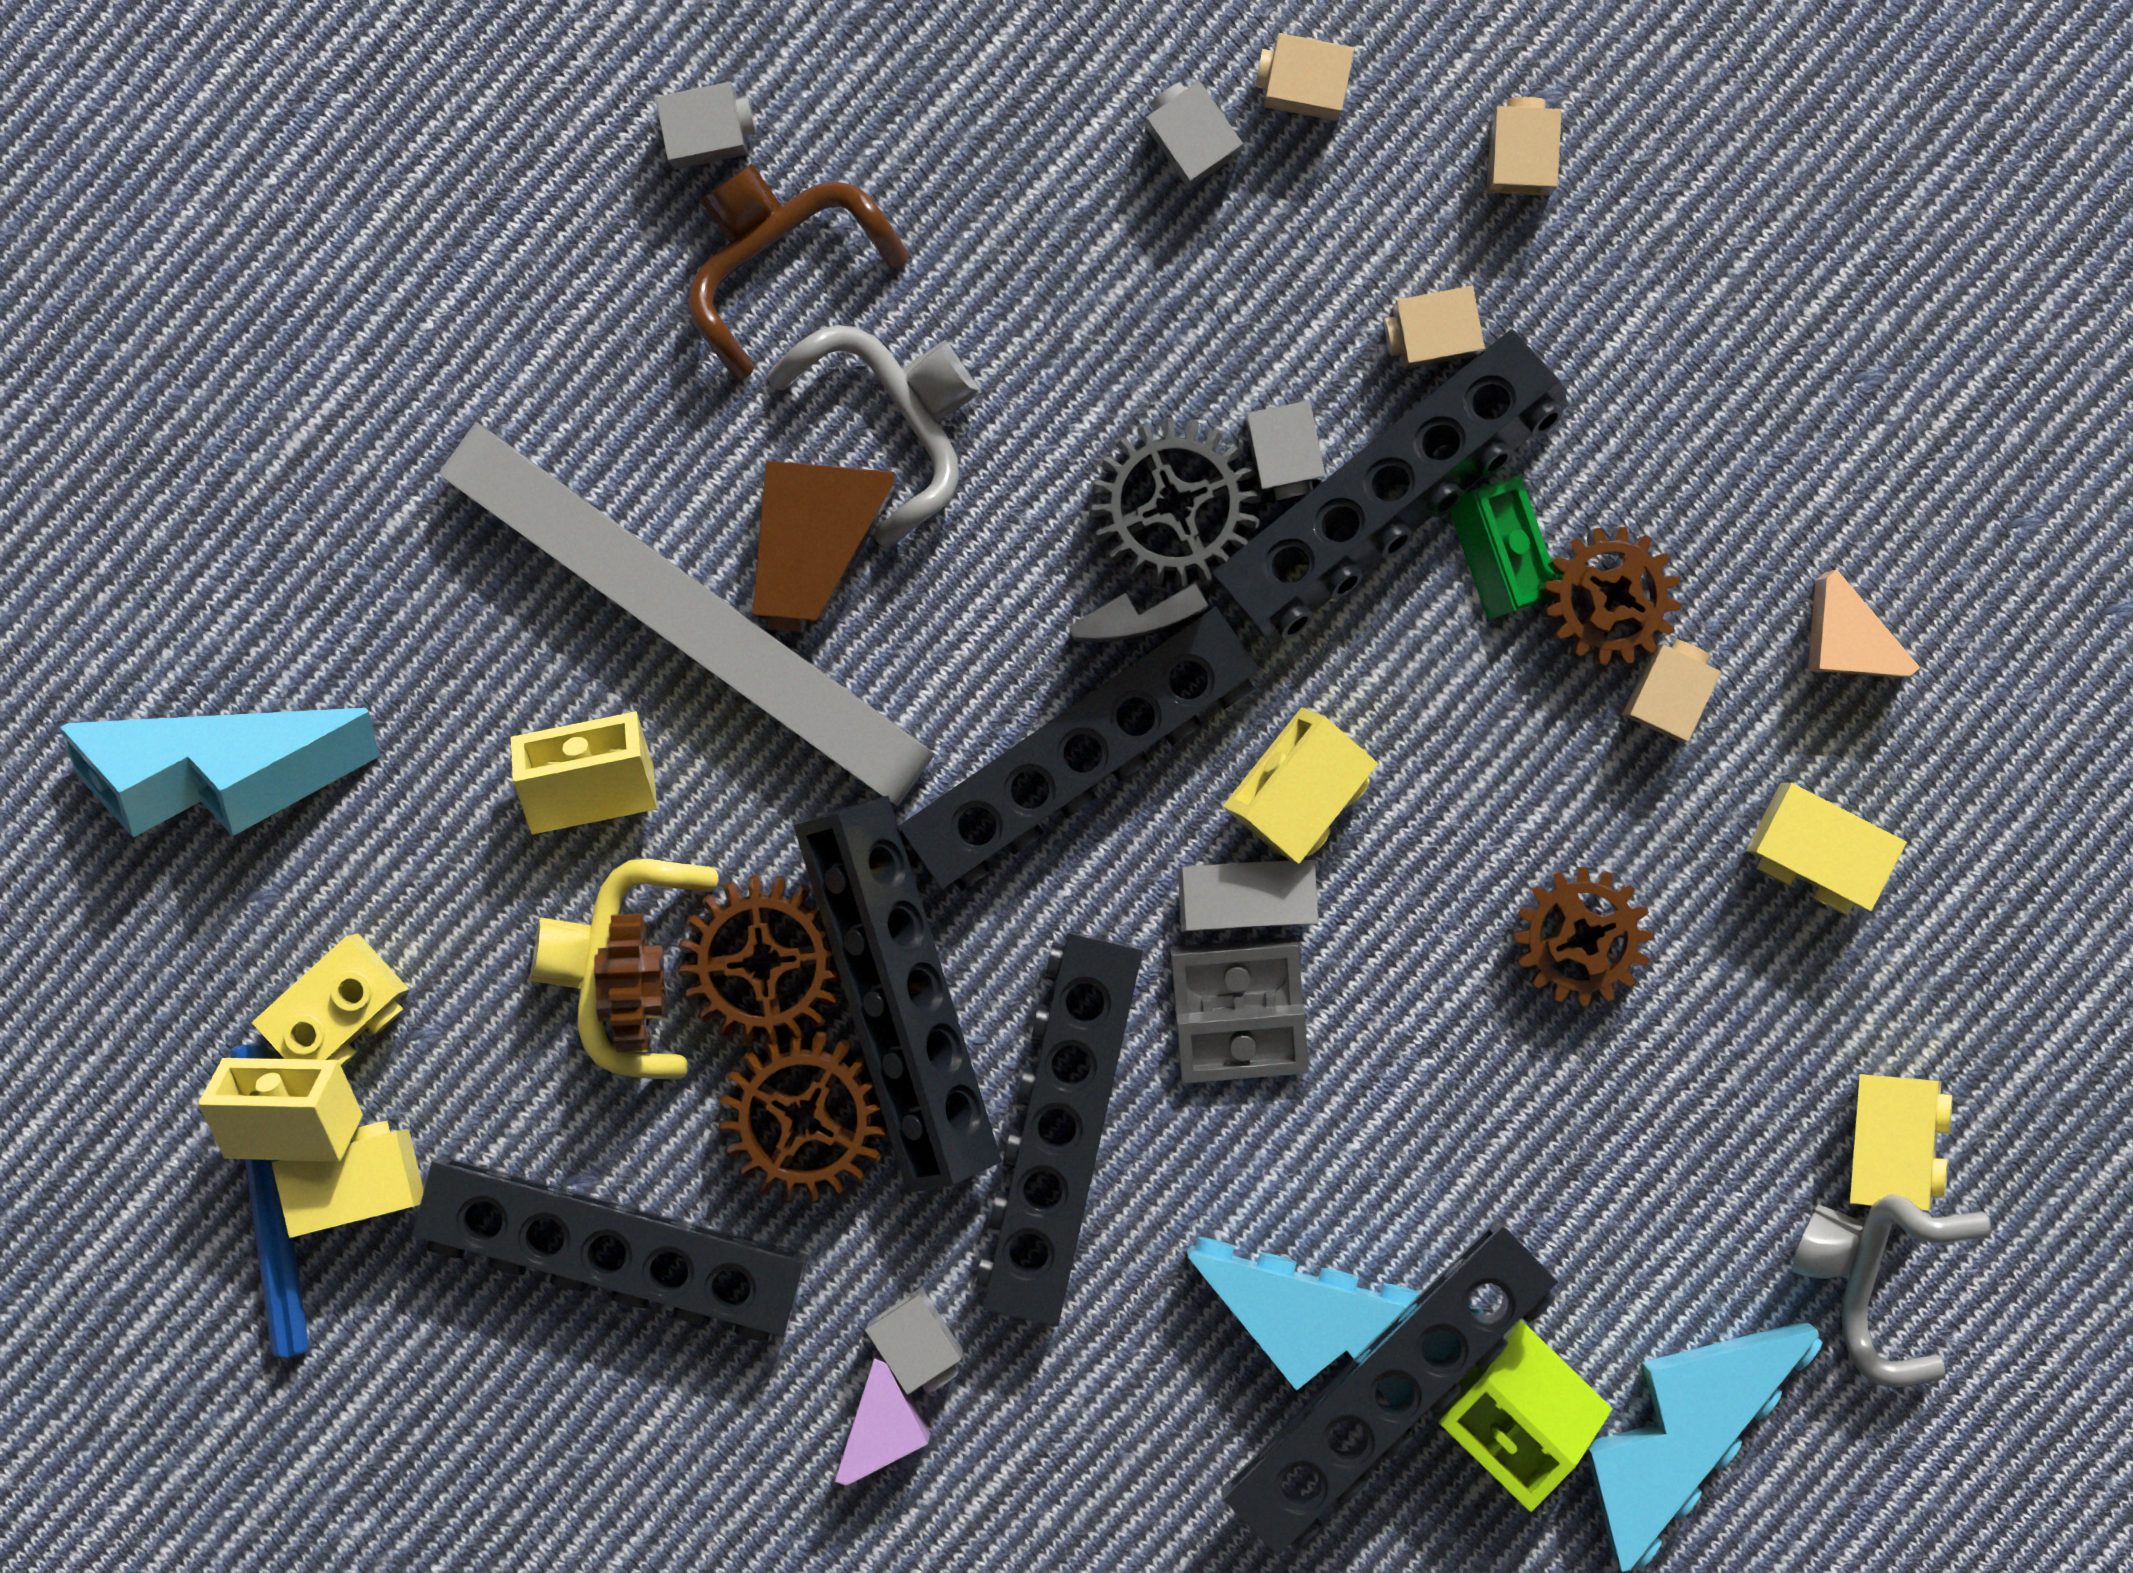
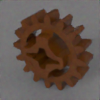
[1539,527,1682,666]
[1511,867,1654,1006]
[594,913,666,1053]

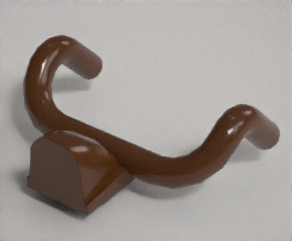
[688,163,909,380]

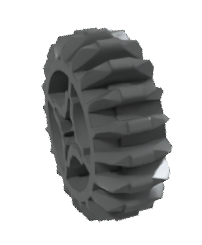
[1088,418,1261,591]

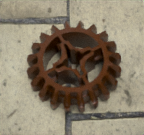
[678,875,842,1046]
[719,1031,889,1203]

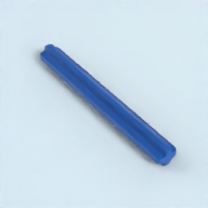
[230,1043,309,1358]

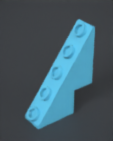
[60,708,379,838]
[1187,1237,1483,1406]
[1586,1321,1822,1572]

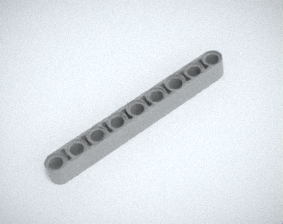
[438,422,935,805]

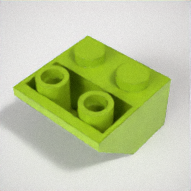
[1434,1319,1613,1512]

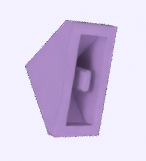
[835,1350,930,1485]

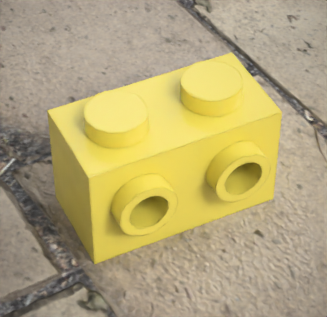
[1222,707,1379,864]
[511,712,657,835]
[1746,783,1907,915]
[252,933,409,1067]
[198,1058,363,1162]
[1850,1074,1952,1211]
[272,1121,424,1238]

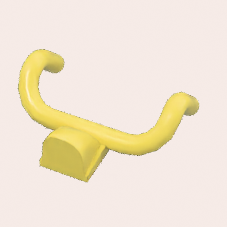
[529,859,718,1080]

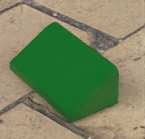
[1450,475,1557,619]

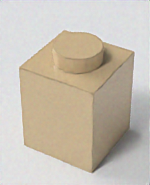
[1255,33,1355,121]
[1487,97,1562,196]
[1384,286,1485,370]
[1622,639,1722,742]

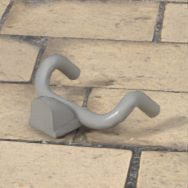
[768,325,982,548]
[1792,1194,1991,1387]

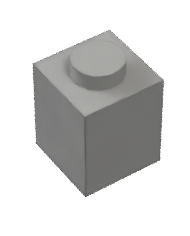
[1146,80,1243,190]
[655,81,757,170]
[1245,400,1325,501]
[865,1287,963,1395]

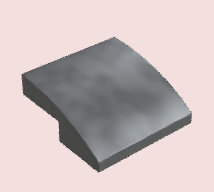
[1069,584,1208,643]
[1170,936,1309,1084]

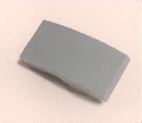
[1177,860,1319,932]

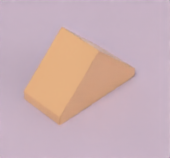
[1808,569,1920,678]

